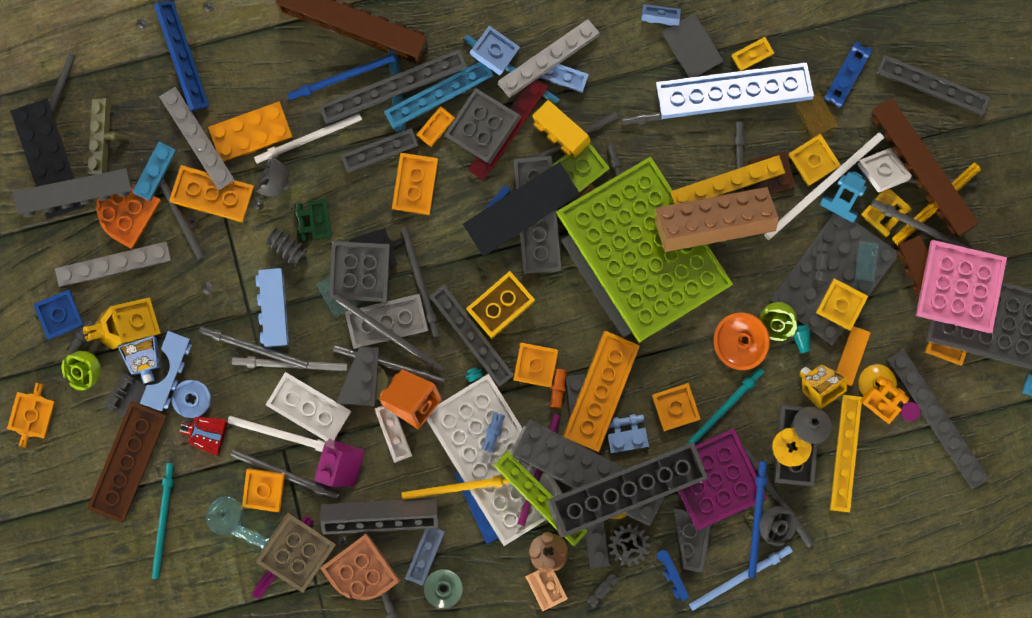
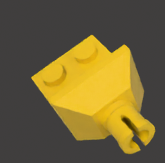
[83,297,161,350]

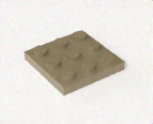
[254,513,336,593]

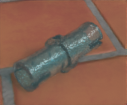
[233,524,269,548]

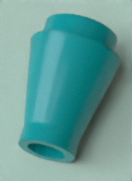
[793,324,811,353]

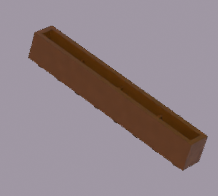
[871,97,979,238]

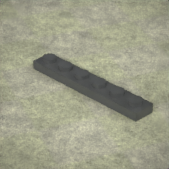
[876,55,991,116]
[429,285,514,387]

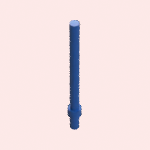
[287,54,396,100]
[748,461,768,578]

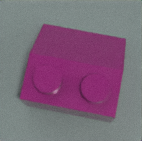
[314,439,365,487]

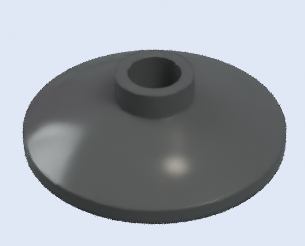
[793,407,832,444]

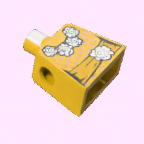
[799,365,847,409]

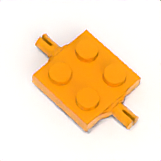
[7,383,56,448]

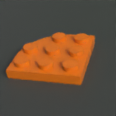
[96,184,162,250]

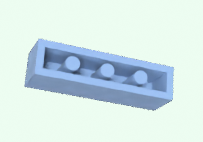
[256,268,289,348]

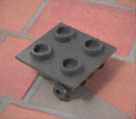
[104,373,147,417]

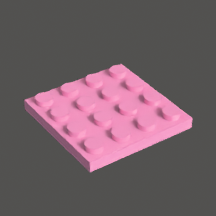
[916,240,1007,333]

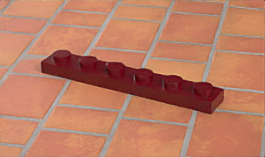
[468,80,548,181]

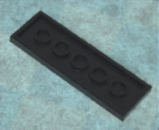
[463,162,580,256]

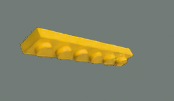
[670,155,785,204]
[830,395,862,512]

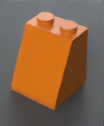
[379,369,442,430]

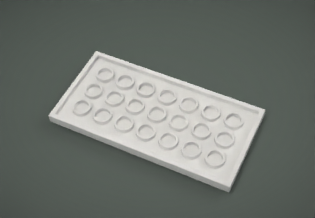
[427,374,562,546]

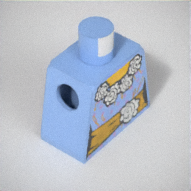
[118,336,160,384]

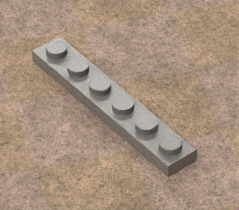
[498,19,600,98]
[159,87,235,190]
[55,242,172,288]

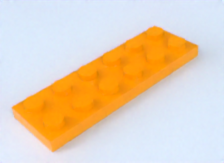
[563,331,640,453]

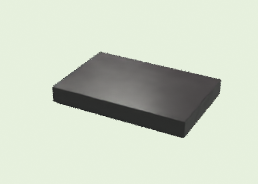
[662,13,723,78]

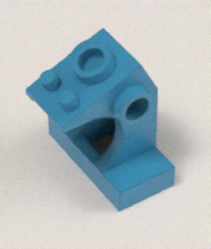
[820,172,867,223]

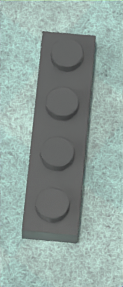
[341,128,419,173]

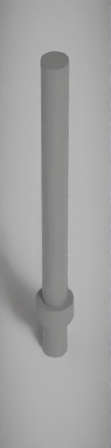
[232,356,348,371]

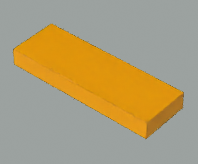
[836,326,871,387]

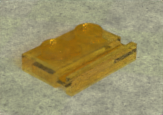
[794,92,838,138]

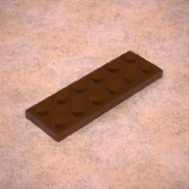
[87,401,168,523]

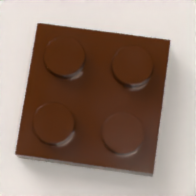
[748,151,795,194]

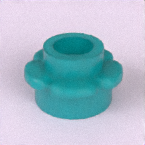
[465,367,483,384]

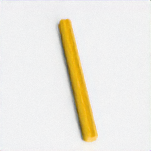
[892,163,981,246]

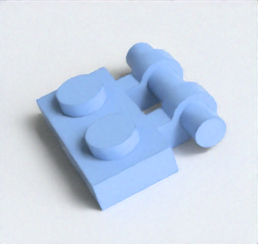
[607,414,649,453]

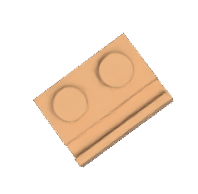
[525,570,568,612]

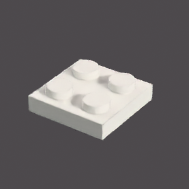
[858,148,912,193]

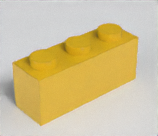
[532,100,591,158]

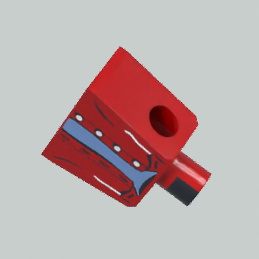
[180,417,228,456]

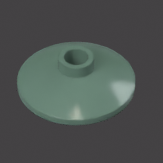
[424,569,463,609]

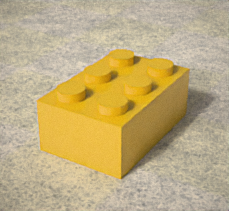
[466,271,535,339]

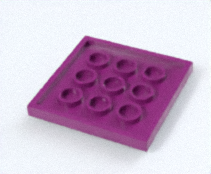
[678,429,768,531]

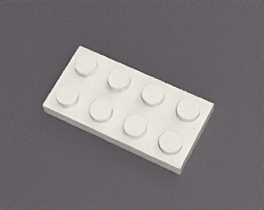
[266,372,352,441]

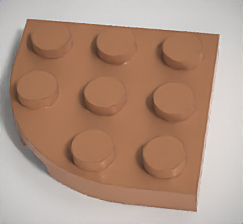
[320,534,400,600]

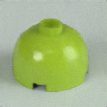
[759,302,797,341]
[61,351,101,390]

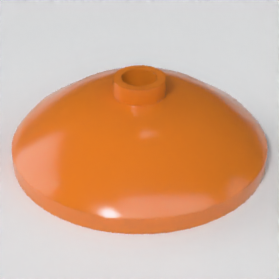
[714,312,770,370]

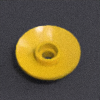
[858,364,897,399]

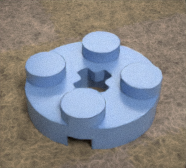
[172,380,211,418]

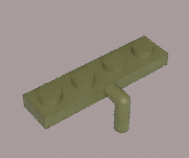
[87,98,129,175]

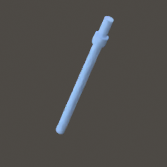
[689,545,793,611]

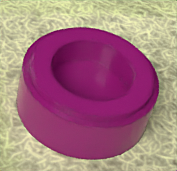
[900,402,920,421]

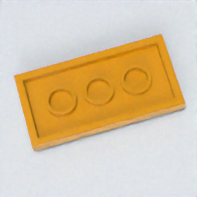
[208,101,293,162]
[169,165,254,223]

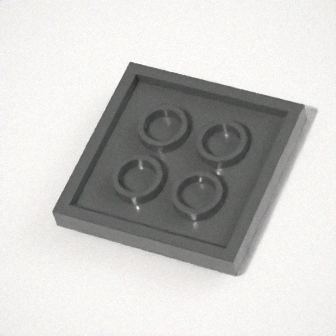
[444,88,521,165]
[329,241,390,302]

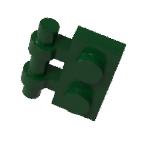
[294,199,332,242]

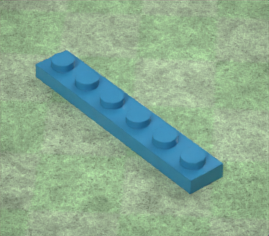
[384,62,494,129]

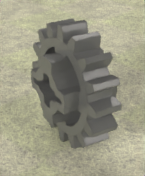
[608,524,651,567]

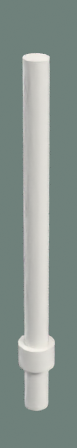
[254,113,362,164]
[228,416,326,452]

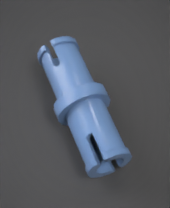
[481,412,505,453]

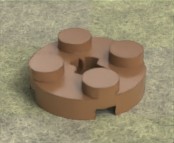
[529,532,568,572]

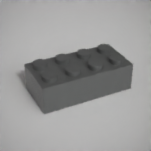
[772,405,818,487]

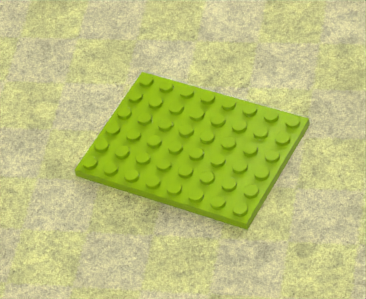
[556,156,733,343]

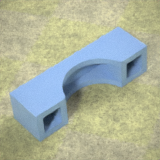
[140,331,192,412]

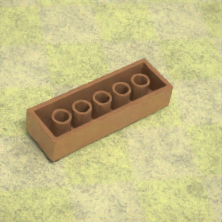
[655,187,779,252]

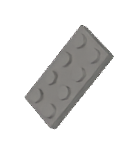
[345,294,428,349]

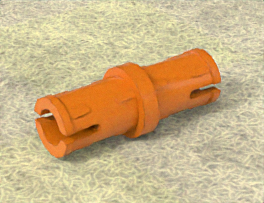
[549,369,567,409]

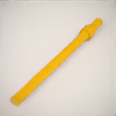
[402,475,510,500]

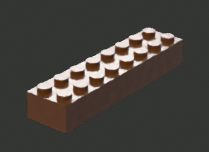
[275,0,428,65]

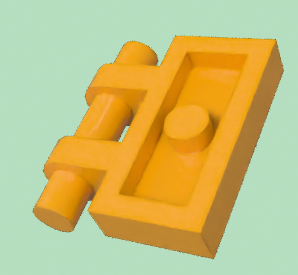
[860,376,909,424]

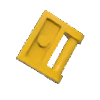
[861,188,912,238]

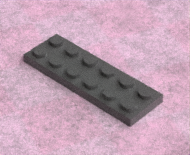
[513,156,562,274]

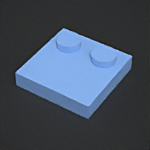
[469,26,520,75]

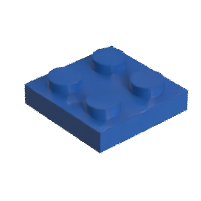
[33,290,84,340]

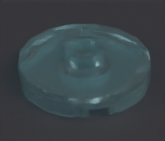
[206,496,244,535]

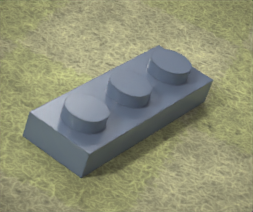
[405,528,445,586]

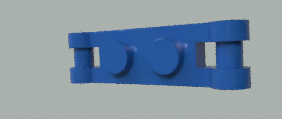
[823,41,873,108]

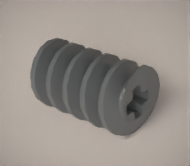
[265,228,308,267]

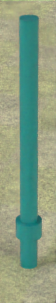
[686,367,764,445]
[151,463,174,579]

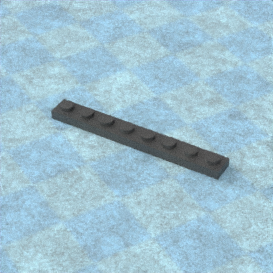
[319,49,467,125]
[887,349,989,489]

